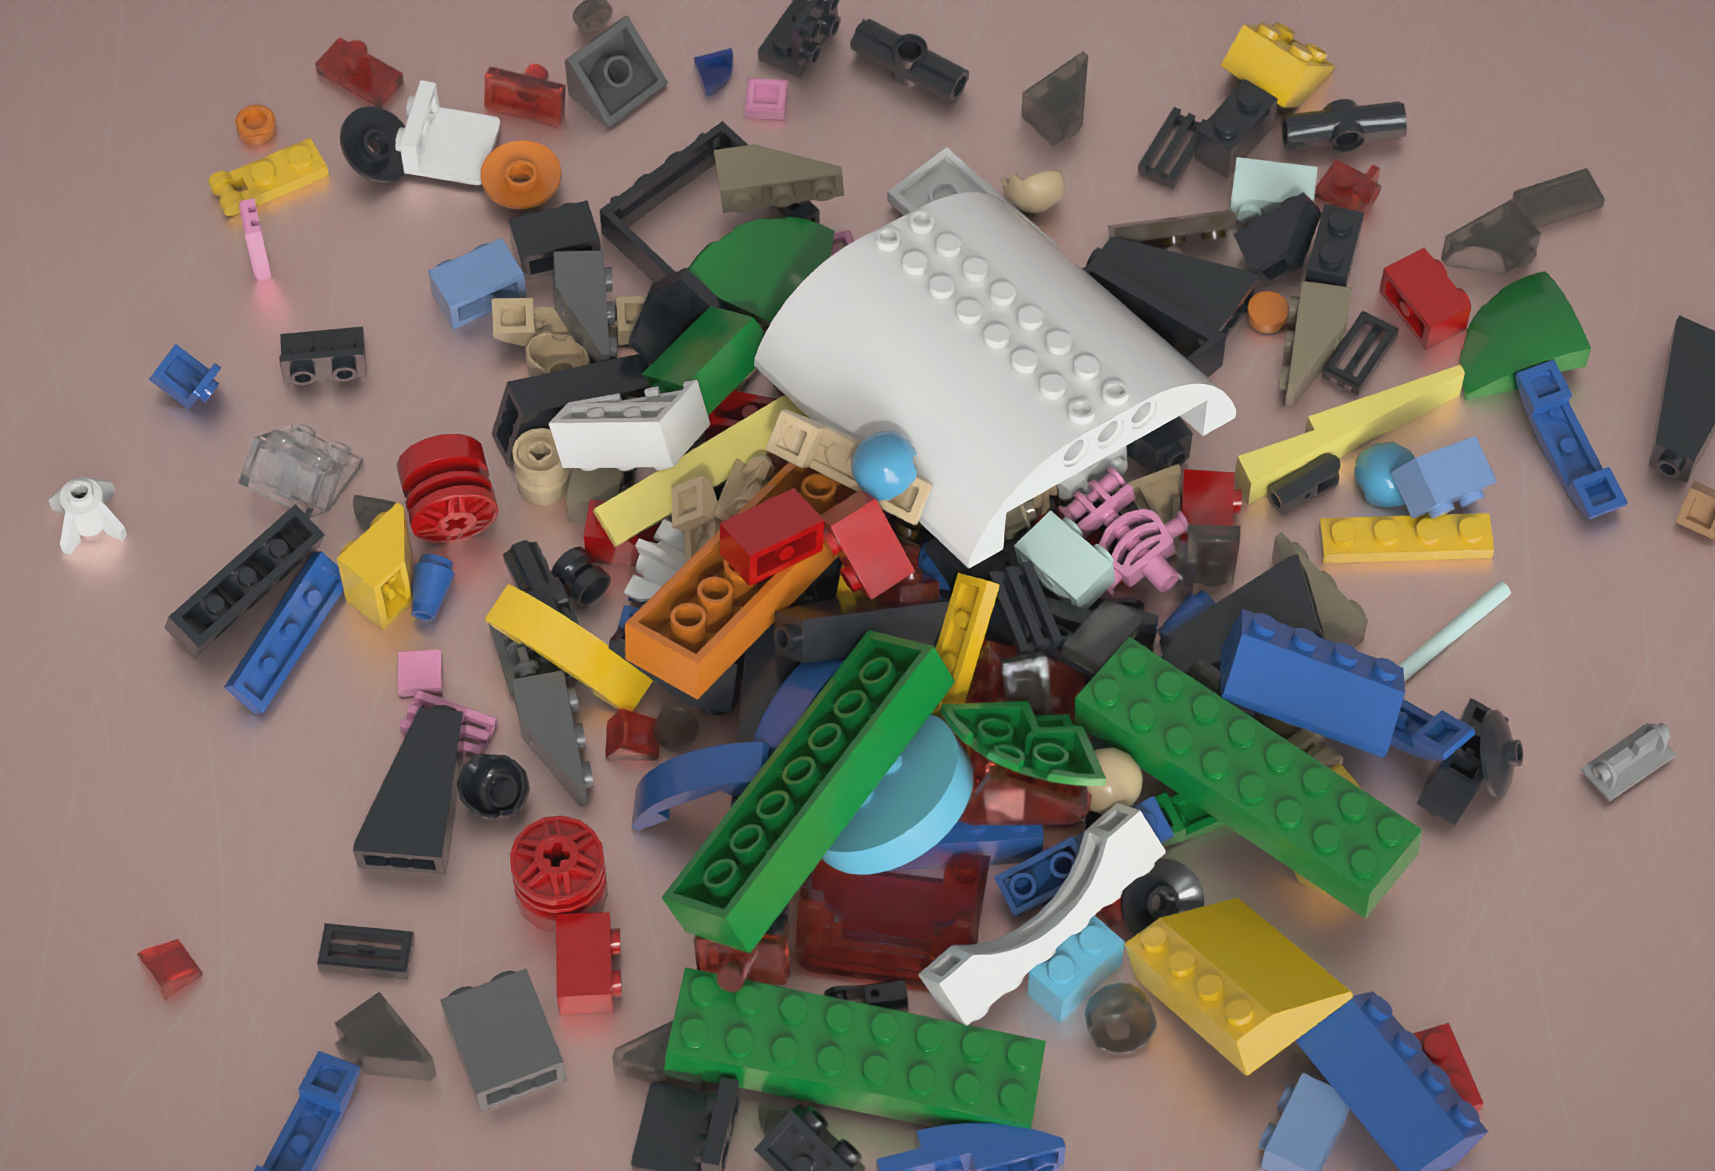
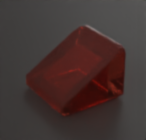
[605,709,660,761]
[137,939,203,999]

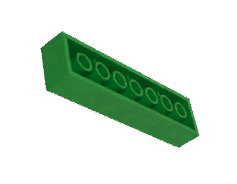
[661,630,955,953]
[1075,637,1422,919]
[664,967,1046,1129]

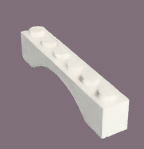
[918,803,1166,1026]

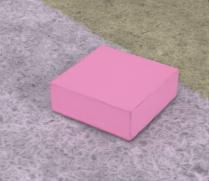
[745,78,788,121]
[398,650,443,697]

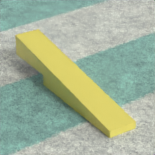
[1235,365,1465,505]
[593,395,809,547]

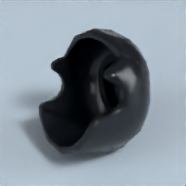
[457,753,530,820]

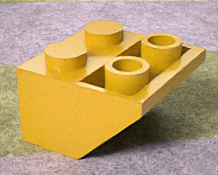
[1220,22,1336,108]
[337,502,413,631]

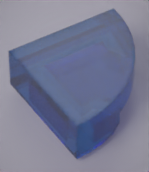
[694,48,734,96]

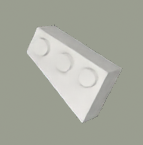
[549,380,710,471]

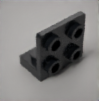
[758,0,841,78]
[628,268,733,365]
[631,1077,741,1171]

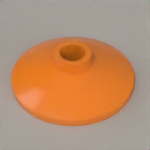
[480,140,562,209]

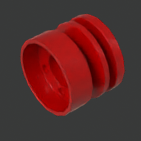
[396,434,499,543]
[510,815,608,933]

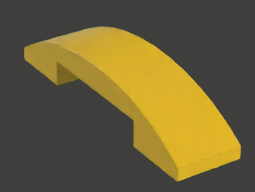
[483,584,653,717]

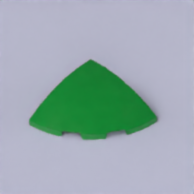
[687,217,835,329]
[1459,271,1591,400]
[941,701,1106,786]

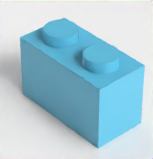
[1027,915,1125,1023]

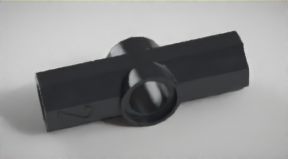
[850,18,969,102]
[1281,99,1407,153]
[503,540,574,665]

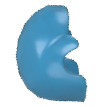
[851,431,917,501]
[1354,442,1415,508]

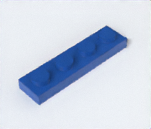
[224,551,343,714]

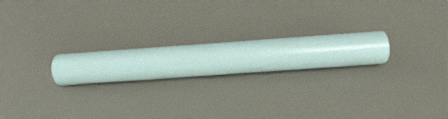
[1398,581,1511,682]

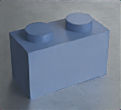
[428,238,527,330]
[1391,436,1497,519]
[1258,1073,1350,1171]

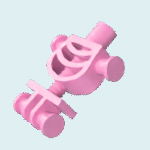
[1057,466,1192,598]

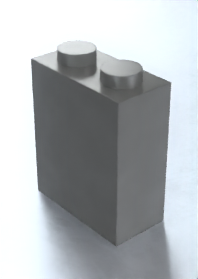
[440,969,567,1112]

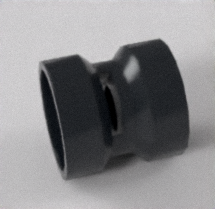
[551,546,611,606]

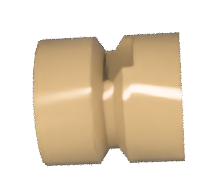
[512,428,570,506]

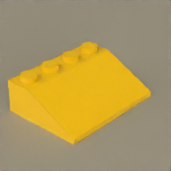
[1124,897,1353,1076]

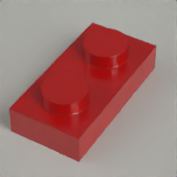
[1413,1022,1484,1111]

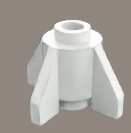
[48,477,127,556]
[624,519,685,602]

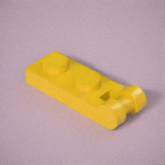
[208,137,329,216]

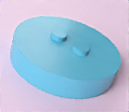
[822,714,974,874]

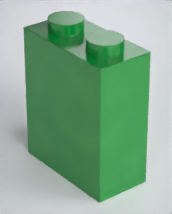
[642,306,765,415]

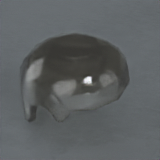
[1084,982,1157,1055]

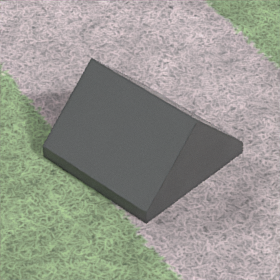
[565,16,668,127]

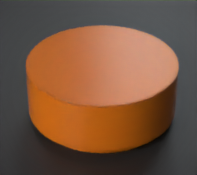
[235,105,277,145]
[1247,291,1289,333]

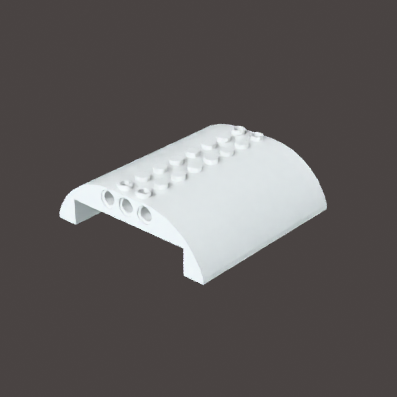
[754,192,1236,568]

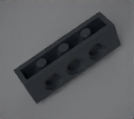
[165,504,325,659]

